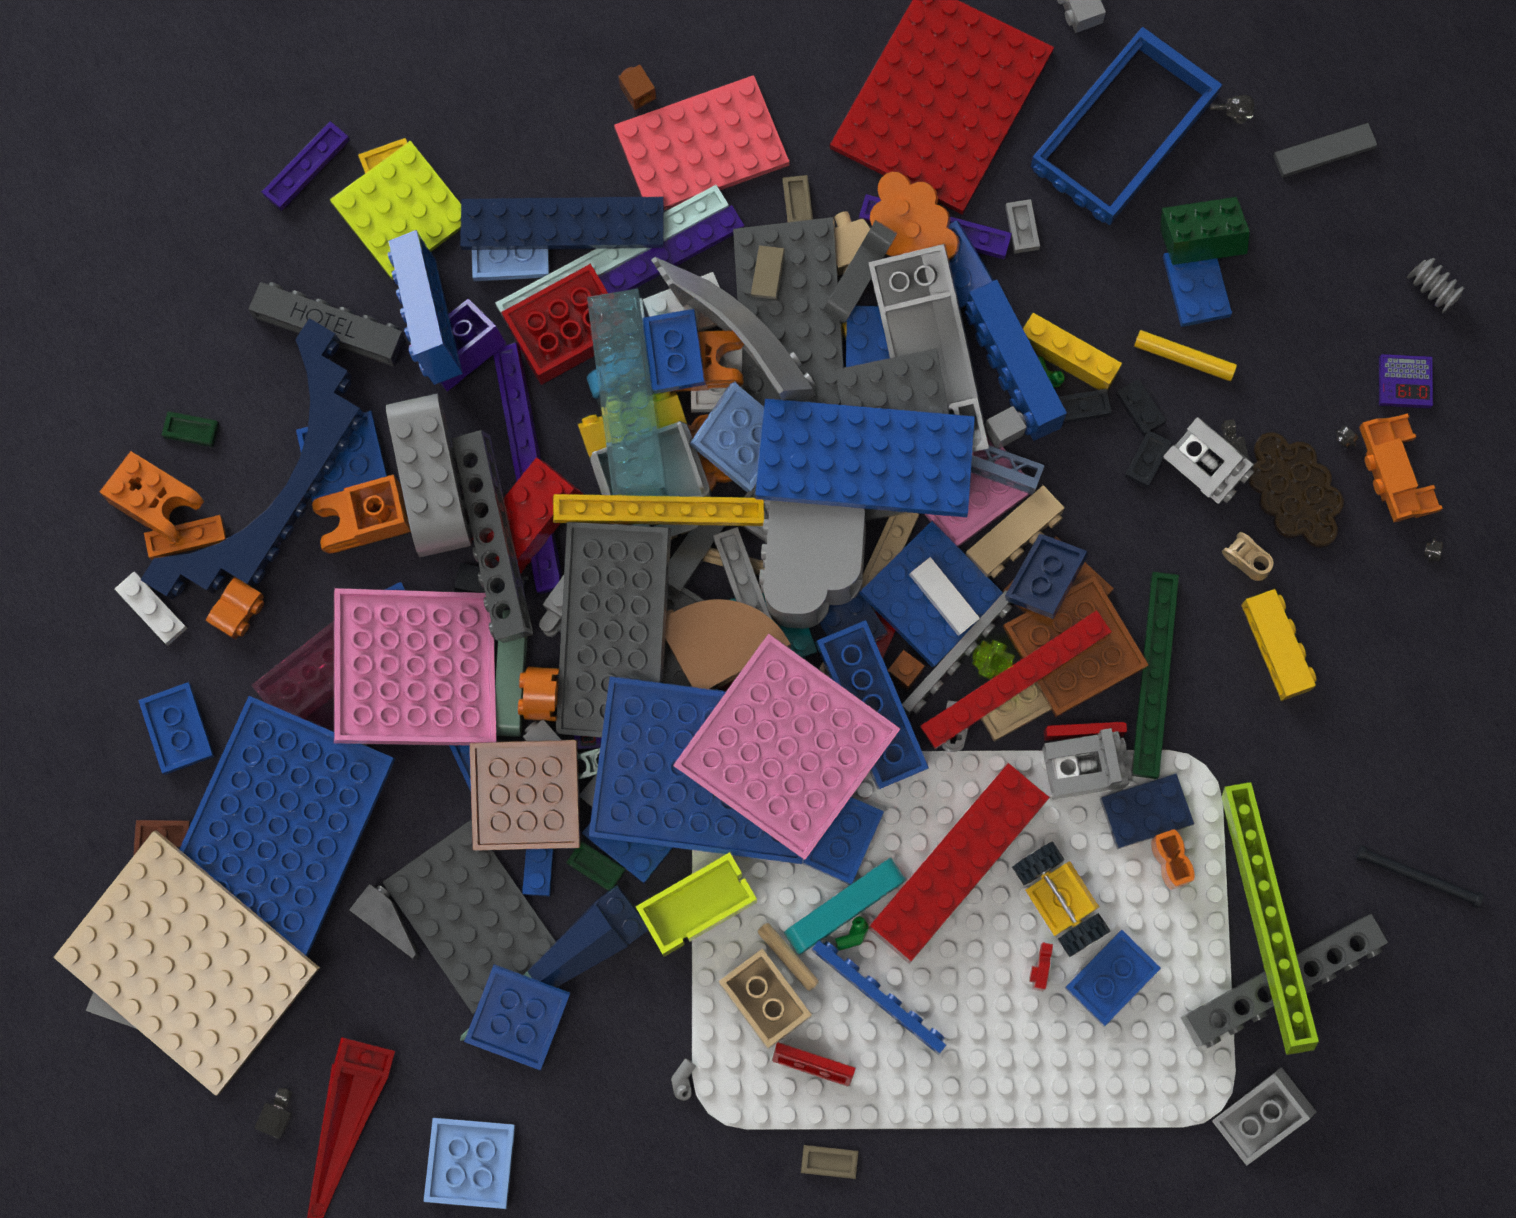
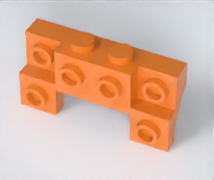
[1359,413,1443,522]

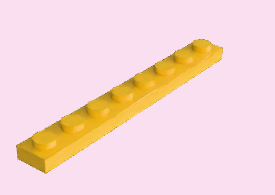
[553,494,764,526]

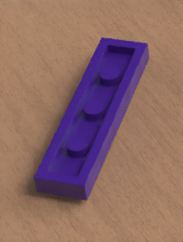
[262,121,350,211]

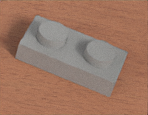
[1005,199,1040,254]

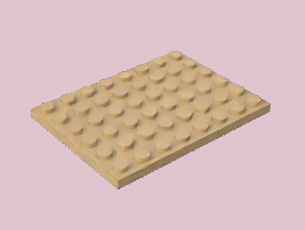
[54,831,320,1096]

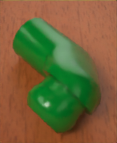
[1038,356,1065,388]
[835,916,869,951]

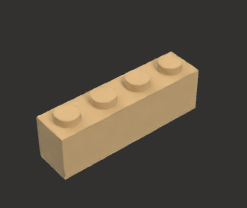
[966,485,1064,578]

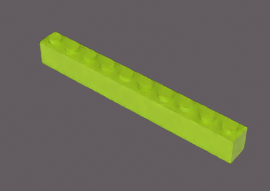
[1221,782,1319,1055]

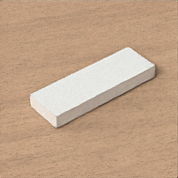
[909,557,980,636]

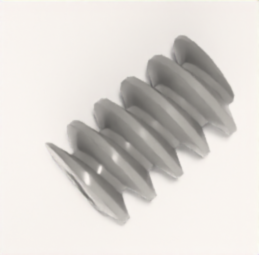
[1407,258,1464,313]

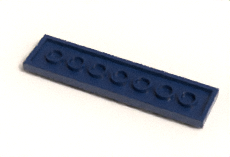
[460,197,664,250]

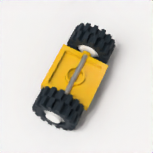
[1012,841,1111,957]

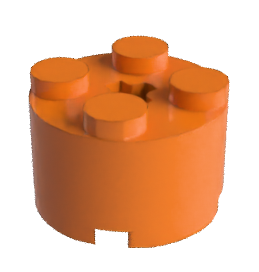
[518,667,559,721]

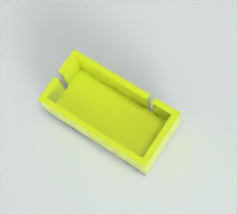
[636,852,757,957]

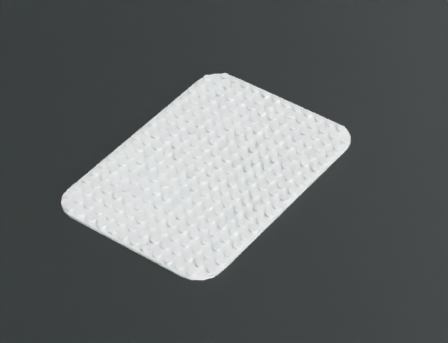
[692,750,1236,1130]

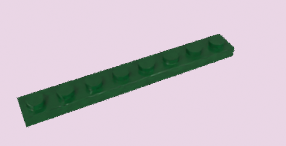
[1131,572,1179,780]

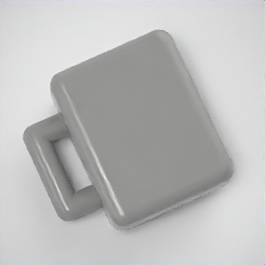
[590,421,711,537]

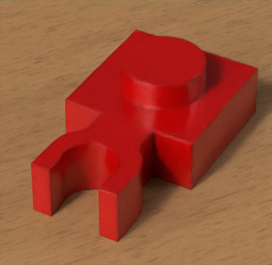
[1029,942,1053,992]

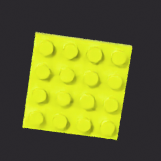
[330,141,461,280]

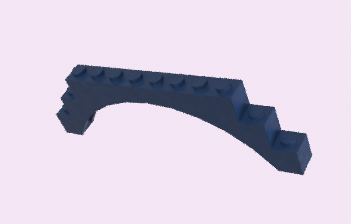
[140,318,364,600]

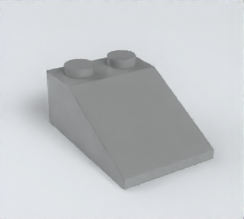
[1212,1067,1316,1166]

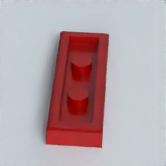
[1044,722,1127,741]
[772,1042,856,1087]

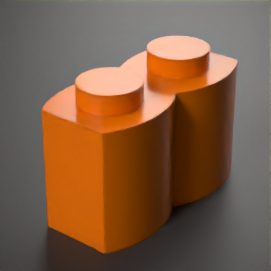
[206,577,264,640]
[1151,829,1195,890]

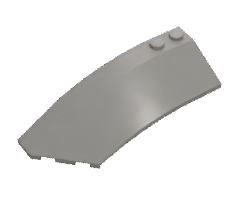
[868,244,989,452]
[651,257,816,402]

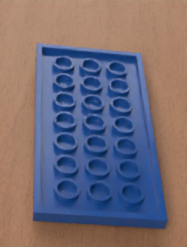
[755,399,975,518]

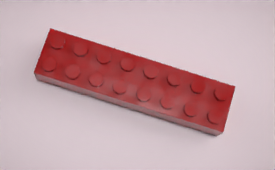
[869,763,1050,964]

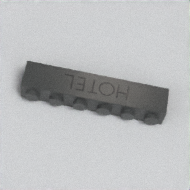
[249,282,405,366]

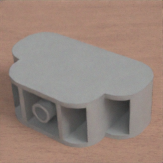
[386,393,472,557]
[759,500,866,629]

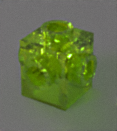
[972,640,1015,679]

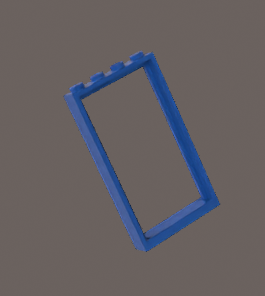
[1030,27,1222,225]

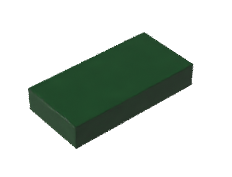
[161,411,219,447]
[566,841,626,891]

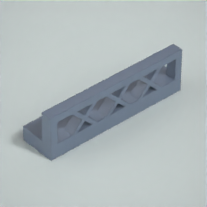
[971,445,1045,495]

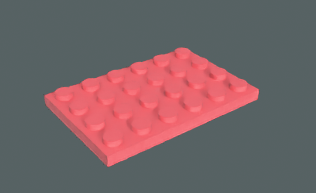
[614,75,789,210]

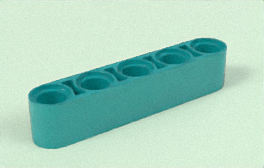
[784,858,907,955]

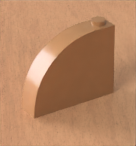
[665,599,791,690]

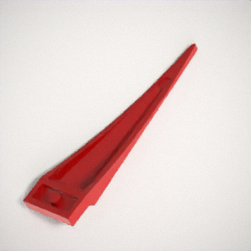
[307,1038,395,1218]

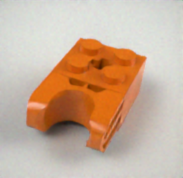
[670,331,744,392]
[100,451,204,542]
[312,475,411,553]

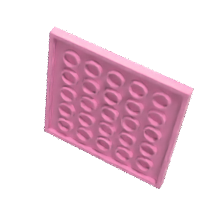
[334,588,496,745]
[673,633,900,860]

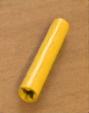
[1134,330,1237,381]

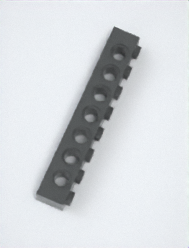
[451,430,533,643]
[1180,914,1388,1048]

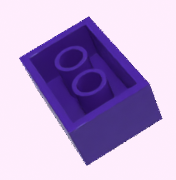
[409,299,506,391]

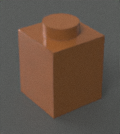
[618,64,656,110]
[888,650,925,692]

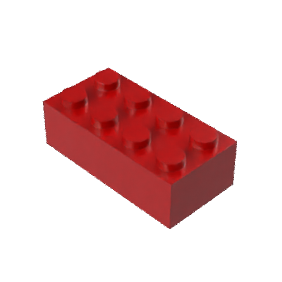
[472,457,584,574]

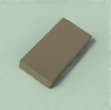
[783,175,813,223]
[751,246,785,300]
[801,1145,858,1179]

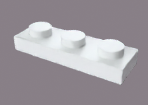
[115,572,187,646]

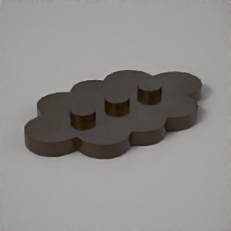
[1248,432,1344,548]

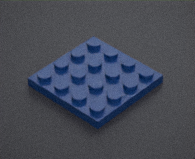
[859,521,1003,668]

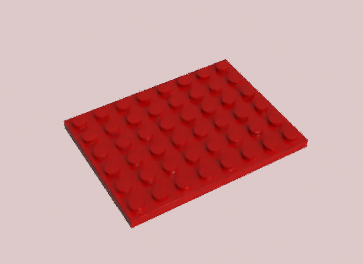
[830,0,1054,215]

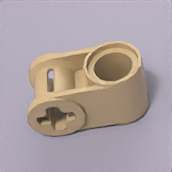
[1222,532,1273,581]

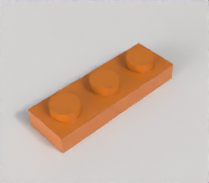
[144,515,227,560]

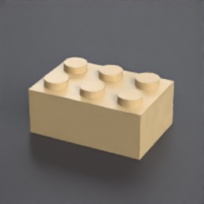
[719,948,812,1049]

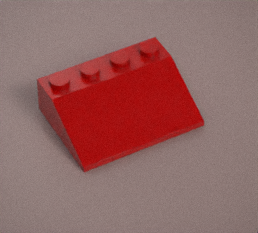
[501,263,630,385]

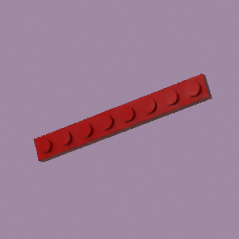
[920,610,1112,749]

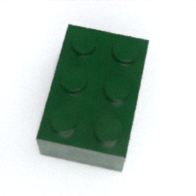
[1160,197,1250,265]

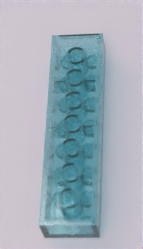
[587,289,669,496]

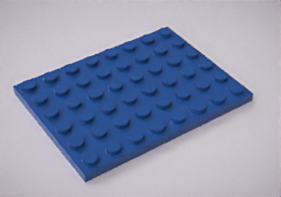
[589,676,803,864]
[179,696,395,957]

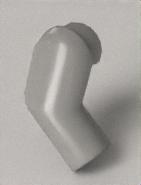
[671,1058,696,1101]

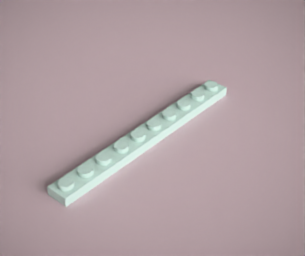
[495,185,729,326]

